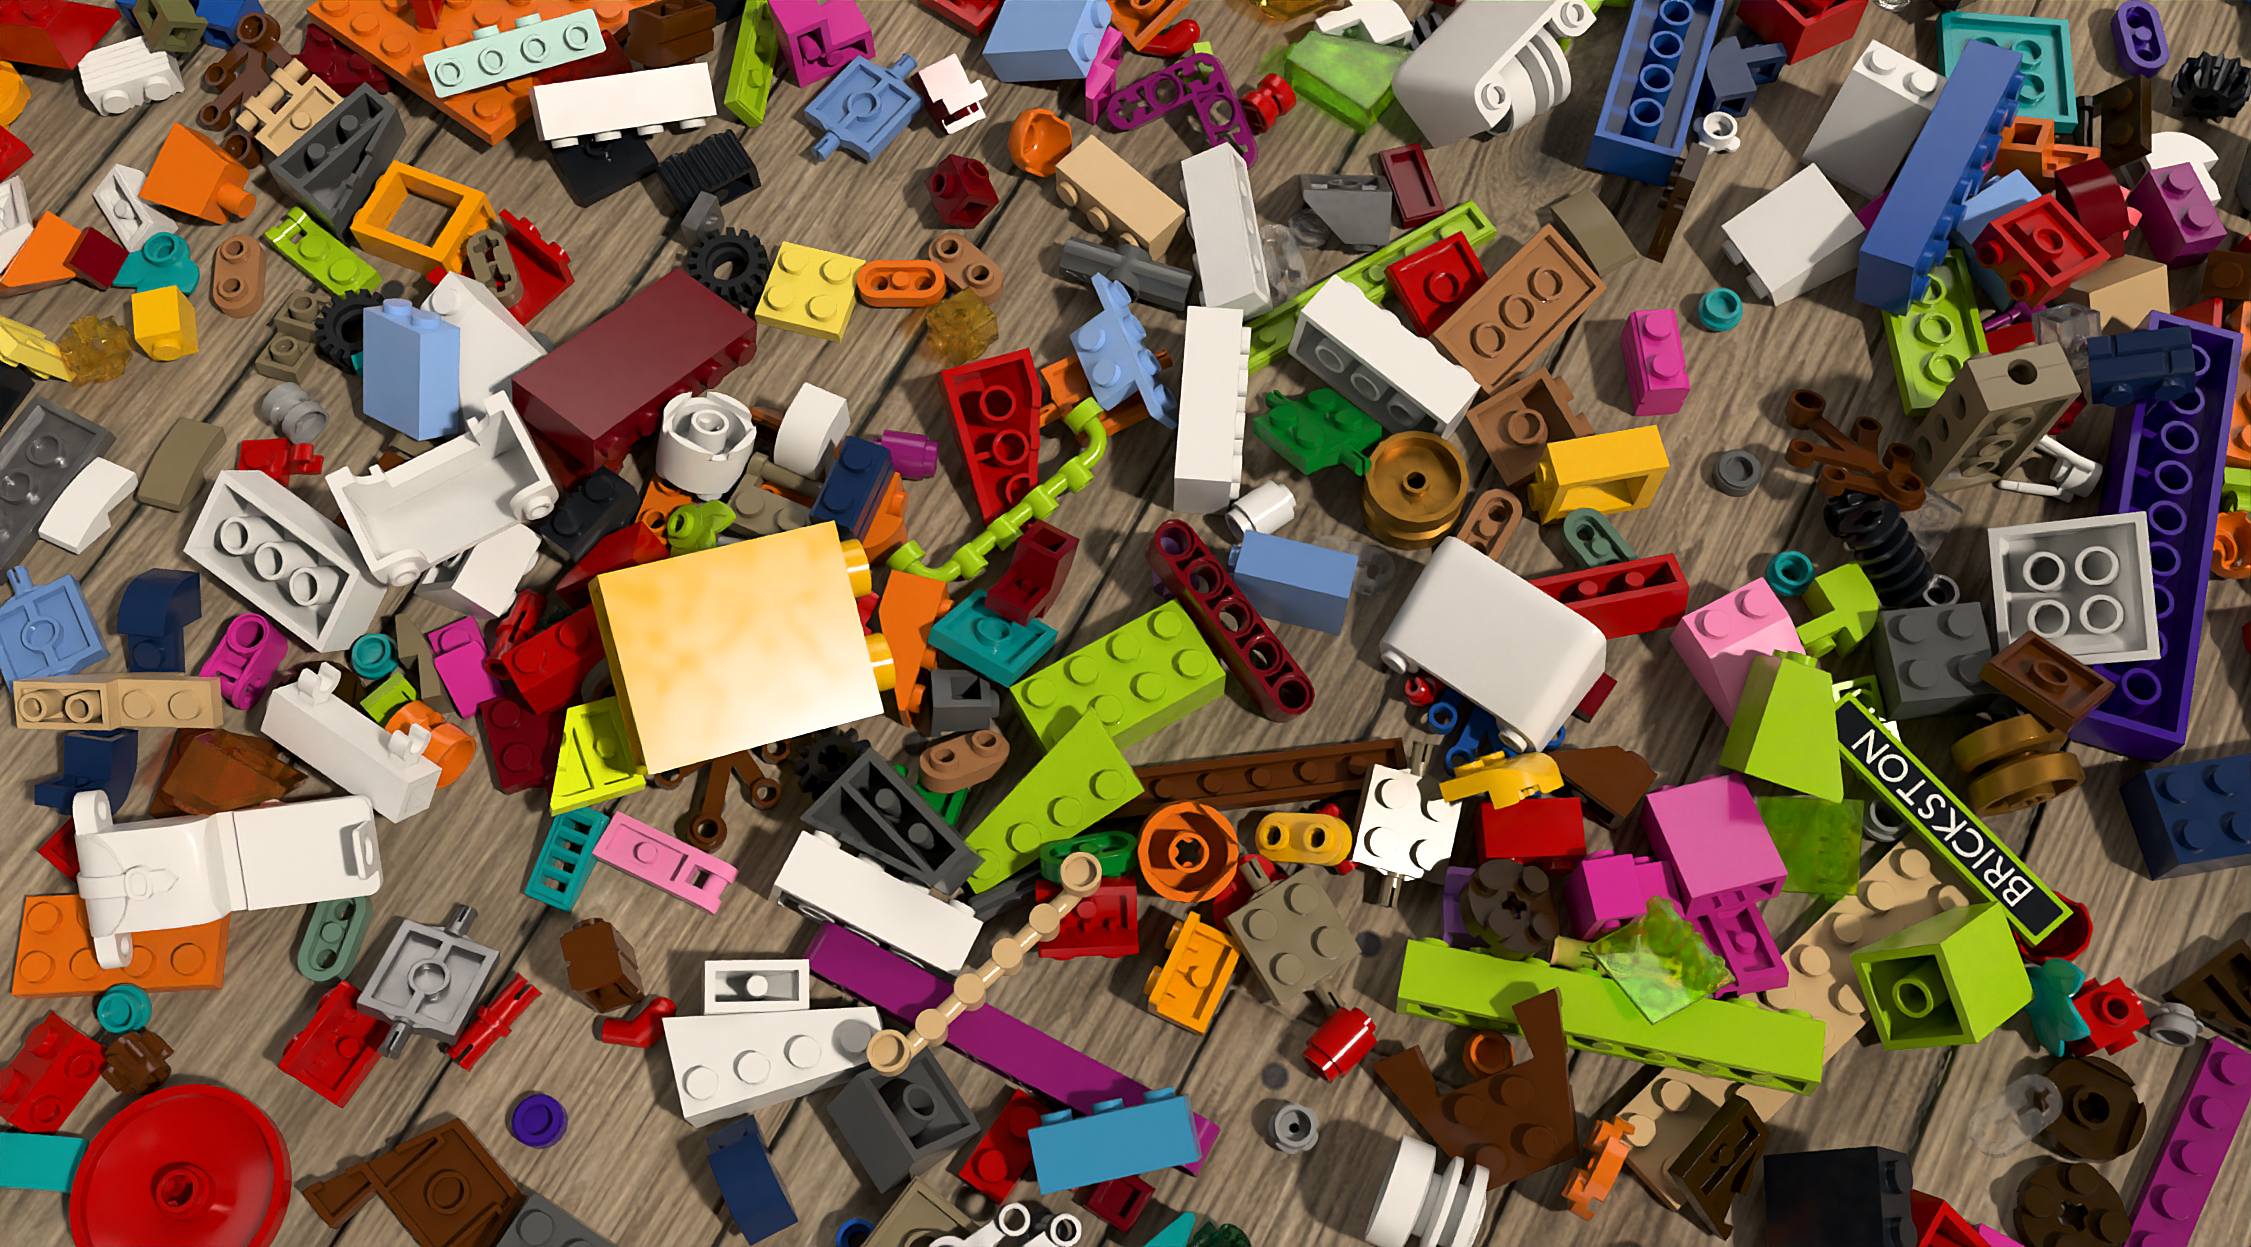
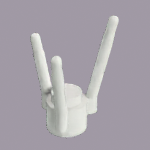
[1998,435,2103,503]

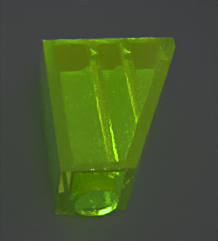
[1282,30,1413,135]

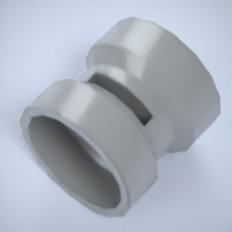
[262,382,329,444]

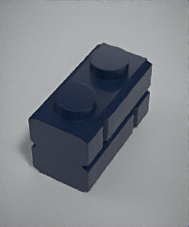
[2087,325,2196,407]
[809,435,895,545]

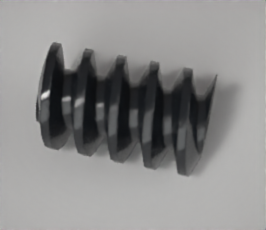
[1839,500,1934,607]

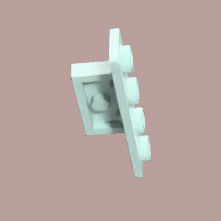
[423,9,606,98]

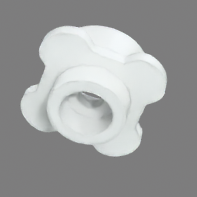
[1693,112,1740,155]

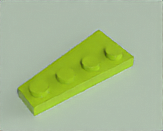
[965,706,1145,895]

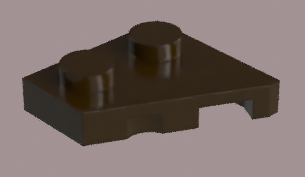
[2161,938,2251,1045]
[1667,1093,1770,1241]

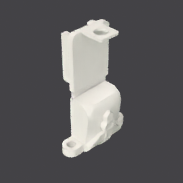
[73,790,383,969]

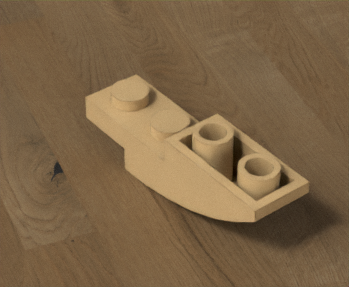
[13,672,224,731]

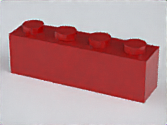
[1527,553,1689,640]

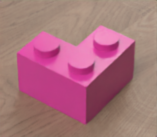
[767,0,876,88]
[1563,850,1685,943]

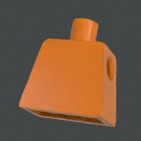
[138,122,256,225]

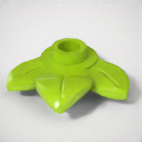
[667,499,736,558]

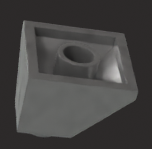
[1299,173,1392,251]

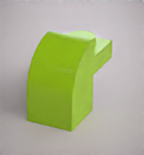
[1795,560,1878,659]

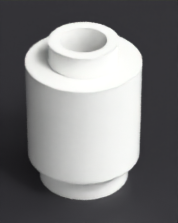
[1225,480,1296,543]

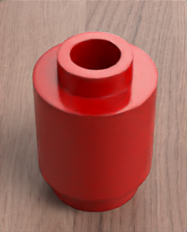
[1301,1007,1377,1084]

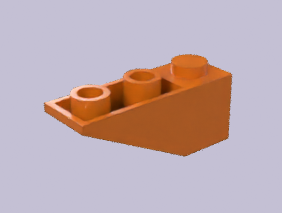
[878,569,955,728]

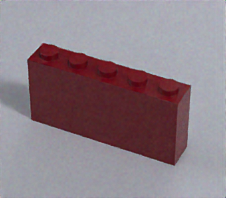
[511,267,757,471]

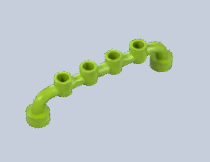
[885,396,1107,584]

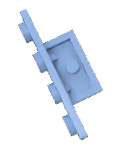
[1069,272,1179,430]

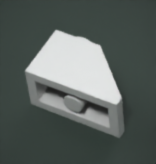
[701,959,809,1016]

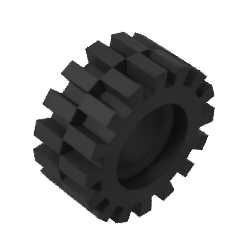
[687,227,771,312]
[315,289,386,376]

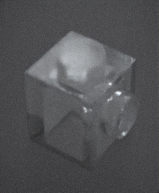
[2032,302,2101,376]

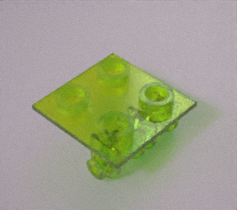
[1760,797,1864,904]
[1587,895,1736,1026]

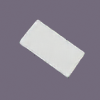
[92,164,178,253]

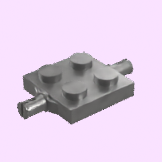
[356,904,500,1060]

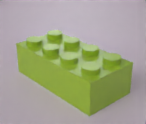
[1009,597,1226,758]

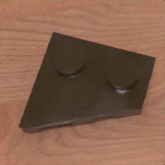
[1646,142,1710,263]

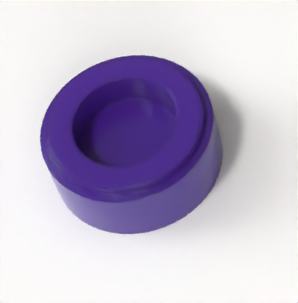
[512,1094,568,1149]

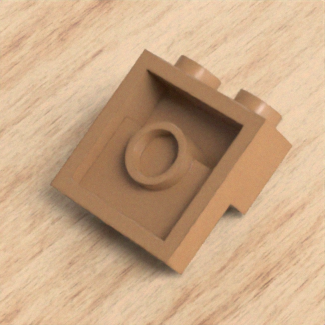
[1466,366,1596,492]

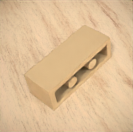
[1055,134,1186,261]

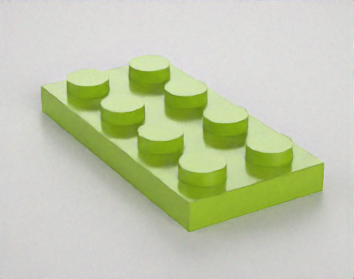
[1881,248,1989,417]

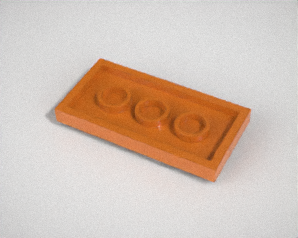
[11,894,231,999]

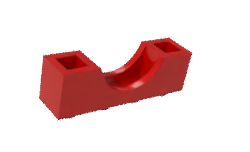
[500,557,673,715]

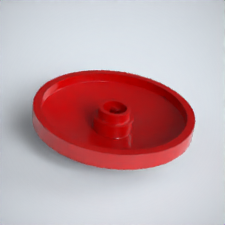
[69,1084,292,1247]

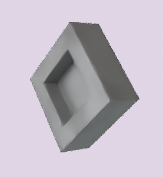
[680,191,725,249]

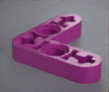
[1107,52,1259,171]

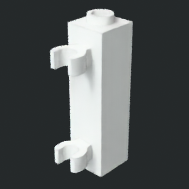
[260,662,442,823]

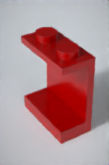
[425,208,575,327]

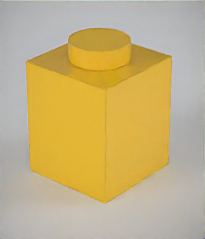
[131,285,199,362]

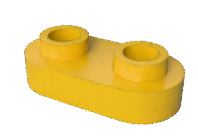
[1255,812,1352,866]

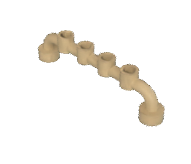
[867,852,1102,1077]

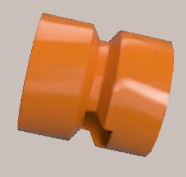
[384,700,476,790]

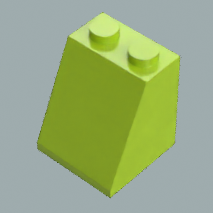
[1718,649,1844,804]
[1850,901,2035,1051]

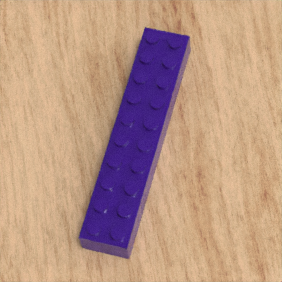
[2067,310,2244,764]

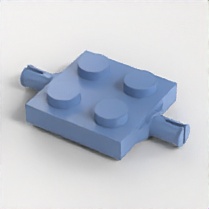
[804,53,925,163]
[0,566,110,696]

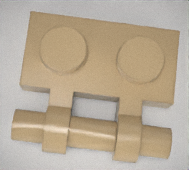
[235,58,344,157]

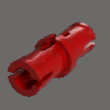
[484,589,547,680]
[445,972,542,1072]

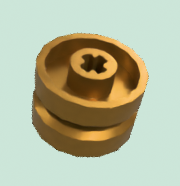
[1359,430,1469,551]
[1950,713,2086,817]

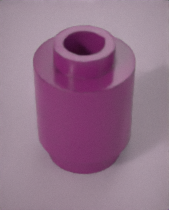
[873,429,939,481]

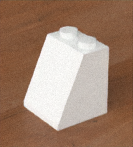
[1800,39,1949,200]
[1721,163,1867,307]

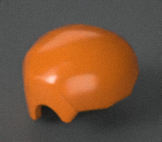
[1007,107,1072,178]
[2210,510,2251,580]

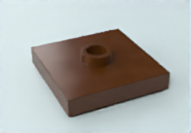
[1978,630,2116,734]

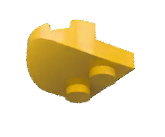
[1439,750,1564,810]

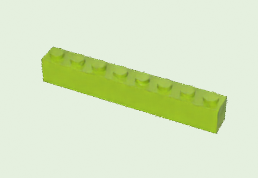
[1396,937,1826,1097]

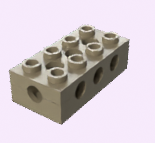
[1906,341,2082,497]

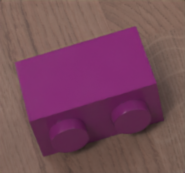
[2126,162,2227,271]

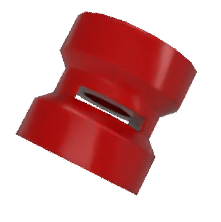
[1238,73,1297,133]

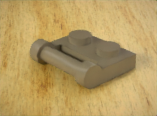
[727,452,824,539]

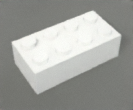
[1287,274,1481,440]
[1173,306,1251,515]
[183,470,390,653]

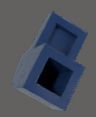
[1697,36,1787,118]
[117,568,202,673]
[34,728,138,816]
[706,1114,798,1246]

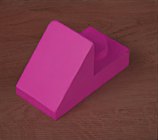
[428,615,507,720]

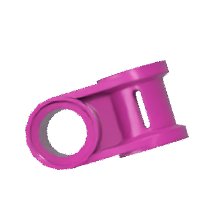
[199,613,288,711]

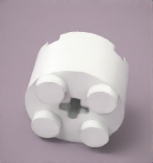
[656,391,757,501]

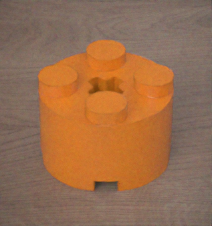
[1137,799,1239,903]

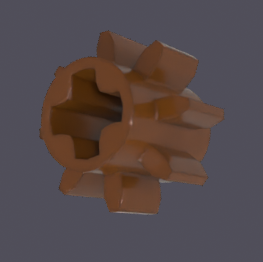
[101,1031,174,1096]

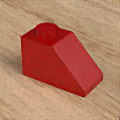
[555,521,669,612]

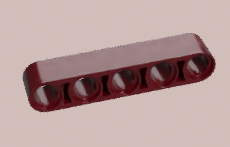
[1144,519,1315,723]

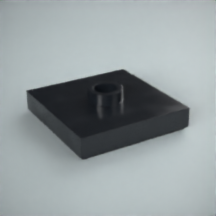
[544,127,659,208]

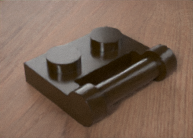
[2075,74,2152,170]

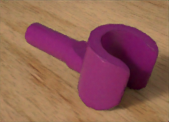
[1982,301,2047,333]

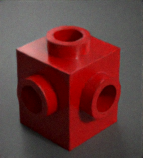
[2065,977,2150,1058]

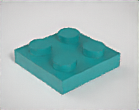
[927,588,1058,688]

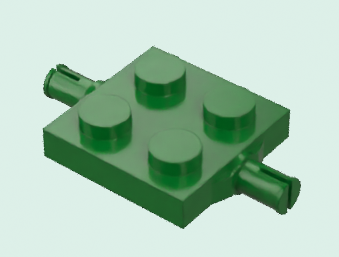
[1252,387,1382,476]

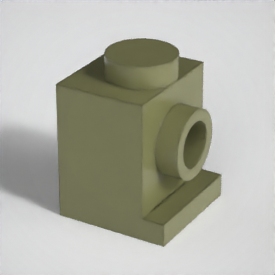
[132,0,208,53]

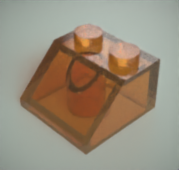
[162,727,310,815]

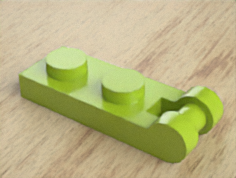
[263,205,383,301]

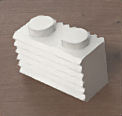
[78,35,185,116]

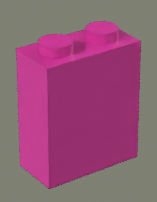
[1639,772,1788,921]

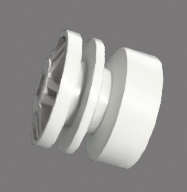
[1486,28,1571,137]
[1364,1134,1489,1247]

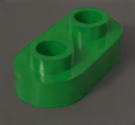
[1040,831,1138,886]

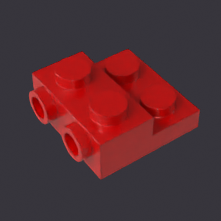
[1971,193,2111,310]

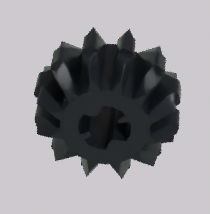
[2170,51,2251,124]
[793,725,872,803]

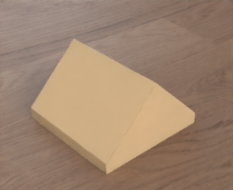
[2053,254,2170,351]

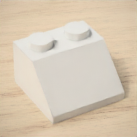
[413,523,543,619]

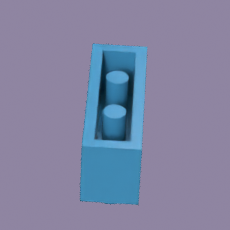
[1028,1086,1202,1195]

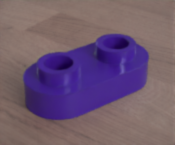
[2110,0,2170,78]

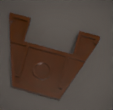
[1373,986,1580,1192]
[302,1117,528,1247]

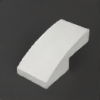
[38,457,139,554]

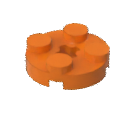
[1560,1115,1635,1221]

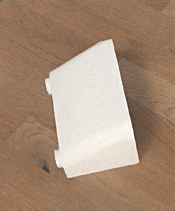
[1392,0,1597,149]
[325,390,559,586]
[1379,536,1607,753]

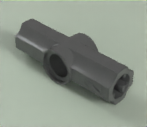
[1059,236,1196,311]

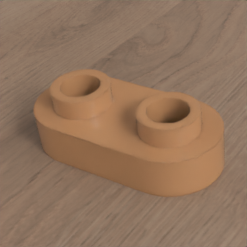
[928,233,1004,306]
[213,234,267,319]
[1456,489,1522,562]
[918,730,1010,794]

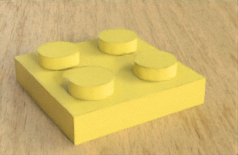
[754,241,866,343]

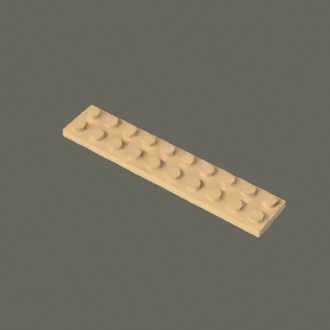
[1616,829,1986,1212]

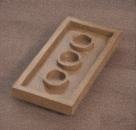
[1427,223,1608,401]

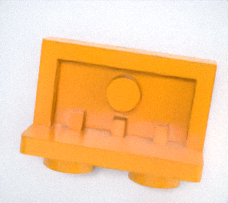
[1143,911,1242,1037]

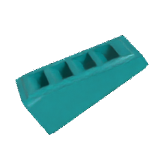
[524,807,611,914]

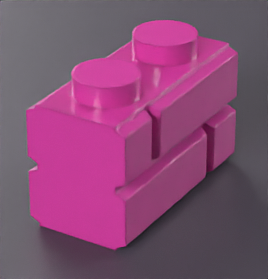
[1620,309,1690,416]

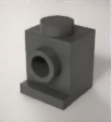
[928,670,999,738]

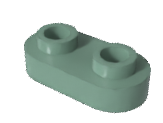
[1560,508,1638,570]
[297,896,373,986]

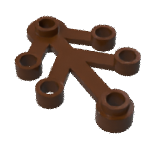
[199,12,311,169]
[1784,389,1926,512]
[654,738,791,854]

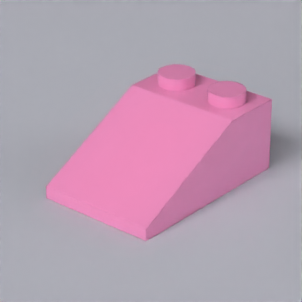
[1669,577,1806,730]

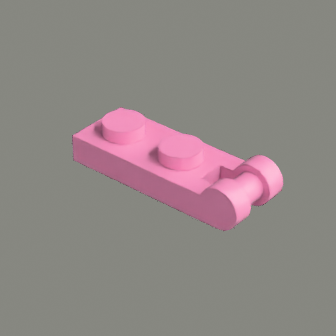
[592,811,739,916]

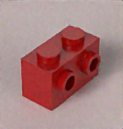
[1473,797,1587,876]

